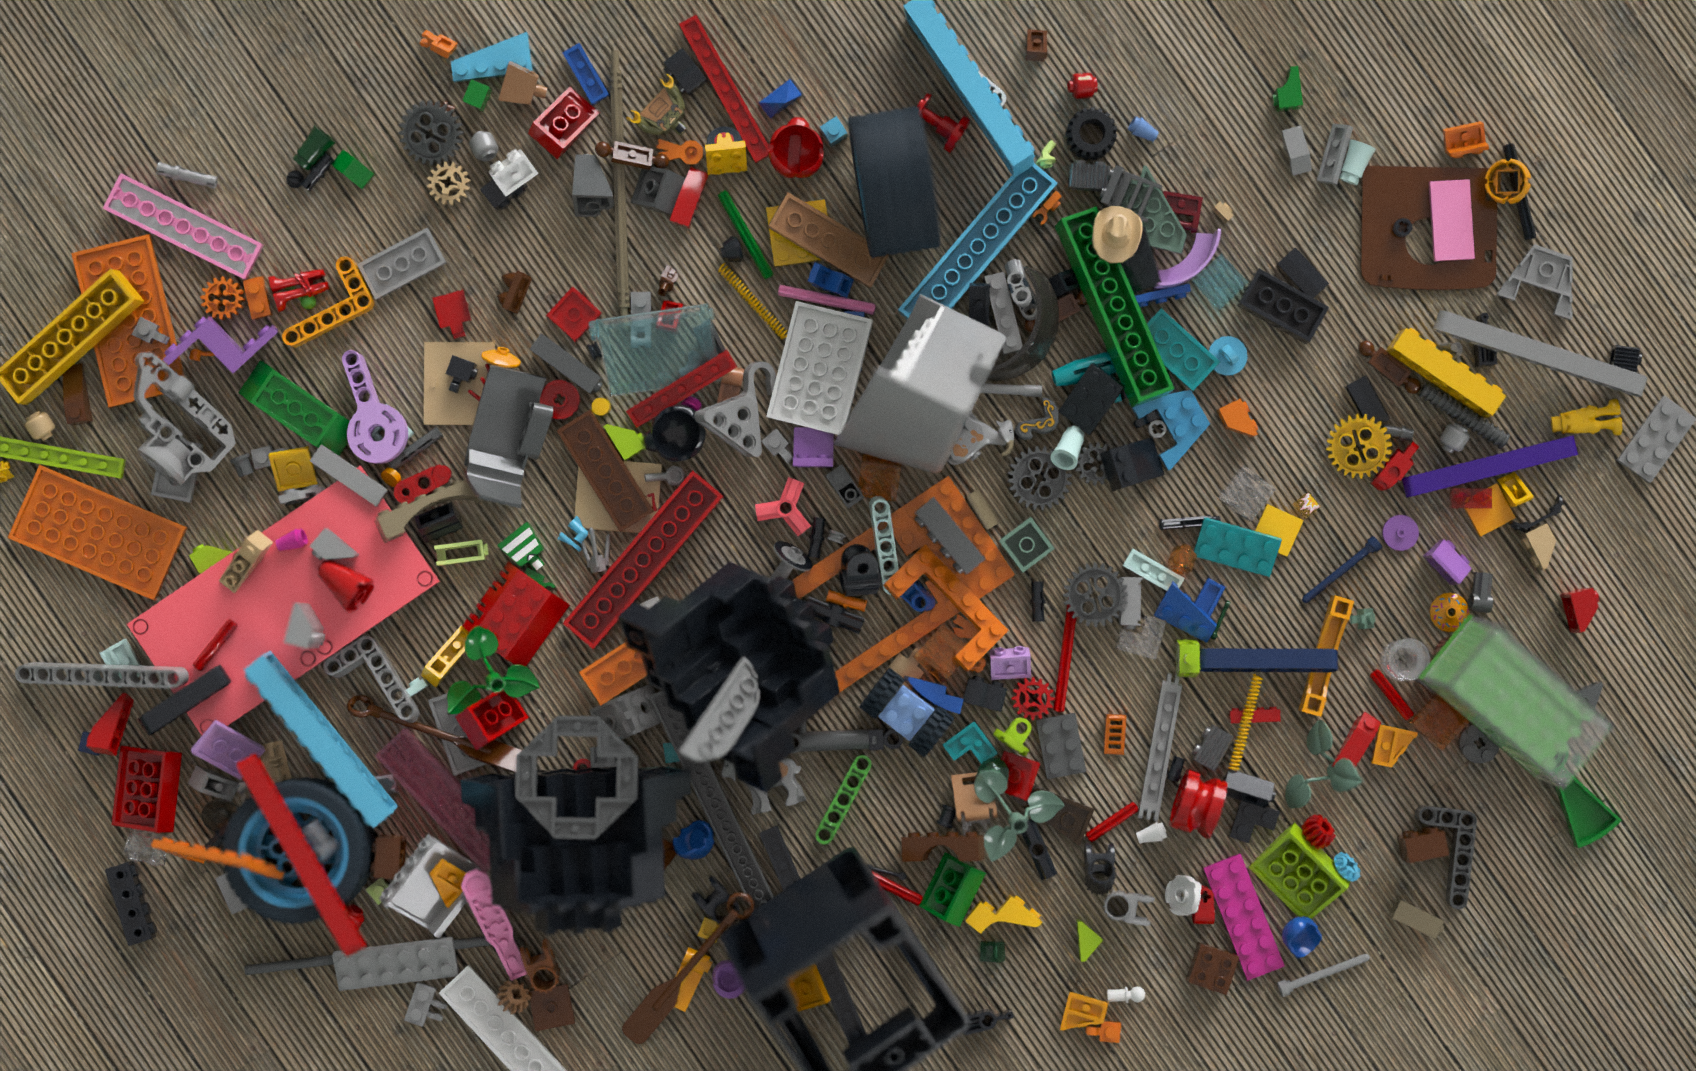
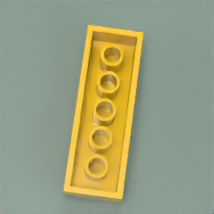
[1386,328,1506,418]

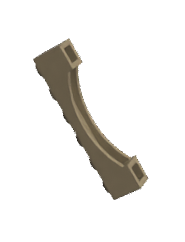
[374,478,486,543]

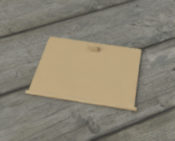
[424,340,495,425]
[574,461,662,533]

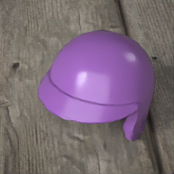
[712,960,744,999]

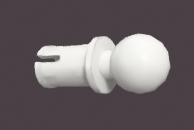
[1107,986,1145,1003]

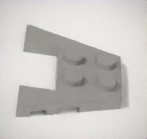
[1496,244,1573,320]

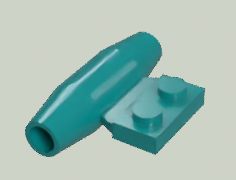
[1051,352,1122,403]

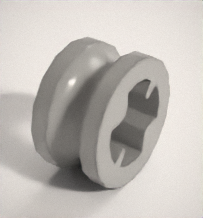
[1148,420,1167,438]
[827,530,847,545]

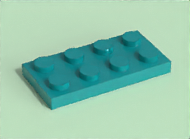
[1147,308,1220,391]
[1193,517,1282,577]

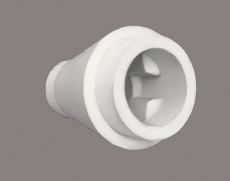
[1136,822,1167,844]

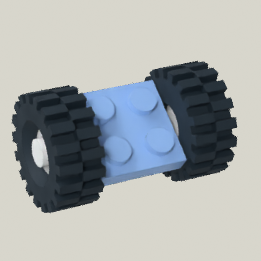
[859,667,954,758]

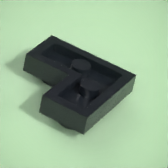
[1229,800,1280,843]

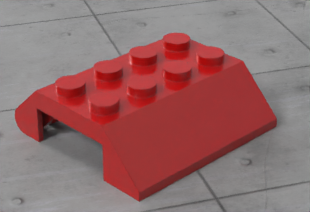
[462,561,570,667]

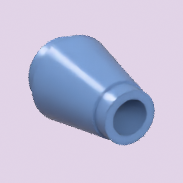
[1128,116,1159,142]

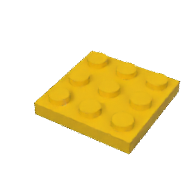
[766,199,827,267]

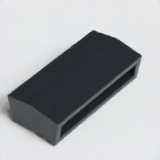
[1277,247,1329,298]
[1345,375,1391,424]

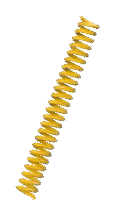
[718,263,787,339]
[1228,674,1263,771]

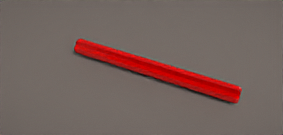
[1054,599,1077,712]

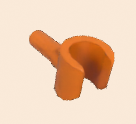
[189,349,215,361]

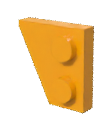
[1371,725,1418,768]
[429,858,466,908]

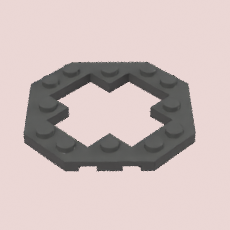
[515,716,639,839]

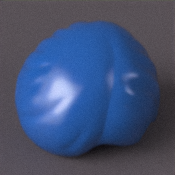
[672,820,714,860]
[1282,916,1322,958]

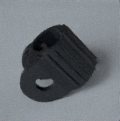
[839,544,881,597]
[1084,843,1117,896]
[691,875,740,927]

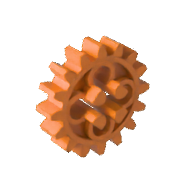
[200,276,245,320]

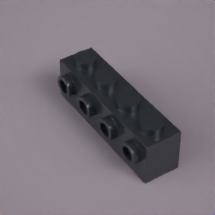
[105,860,157,946]

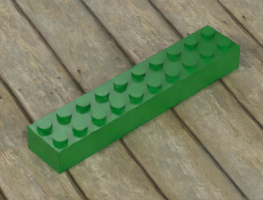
[1055,206,1174,408]

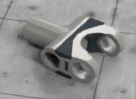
[1005,259,1040,321]

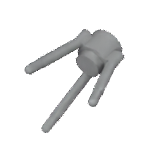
[580,527,610,573]

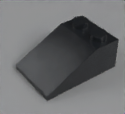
[1100,437,1165,492]

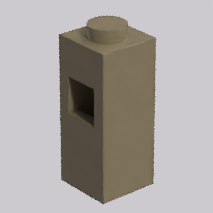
[1389,898,1445,939]

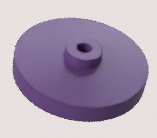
[1382,515,1419,551]

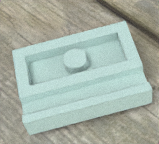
[99,639,142,688]

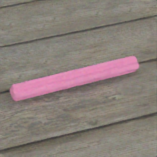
[778,285,875,315]

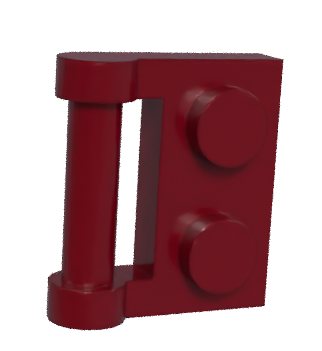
[1163,191,1203,233]

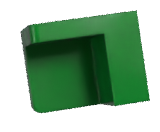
[463,79,492,112]

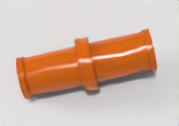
[826,590,867,612]

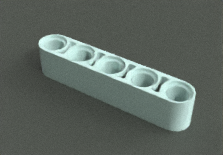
[869,496,899,595]

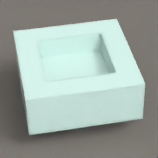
[406,677,430,697]

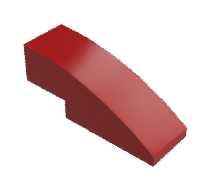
[670,167,709,229]

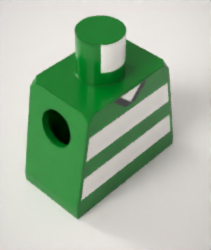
[497,522,545,572]

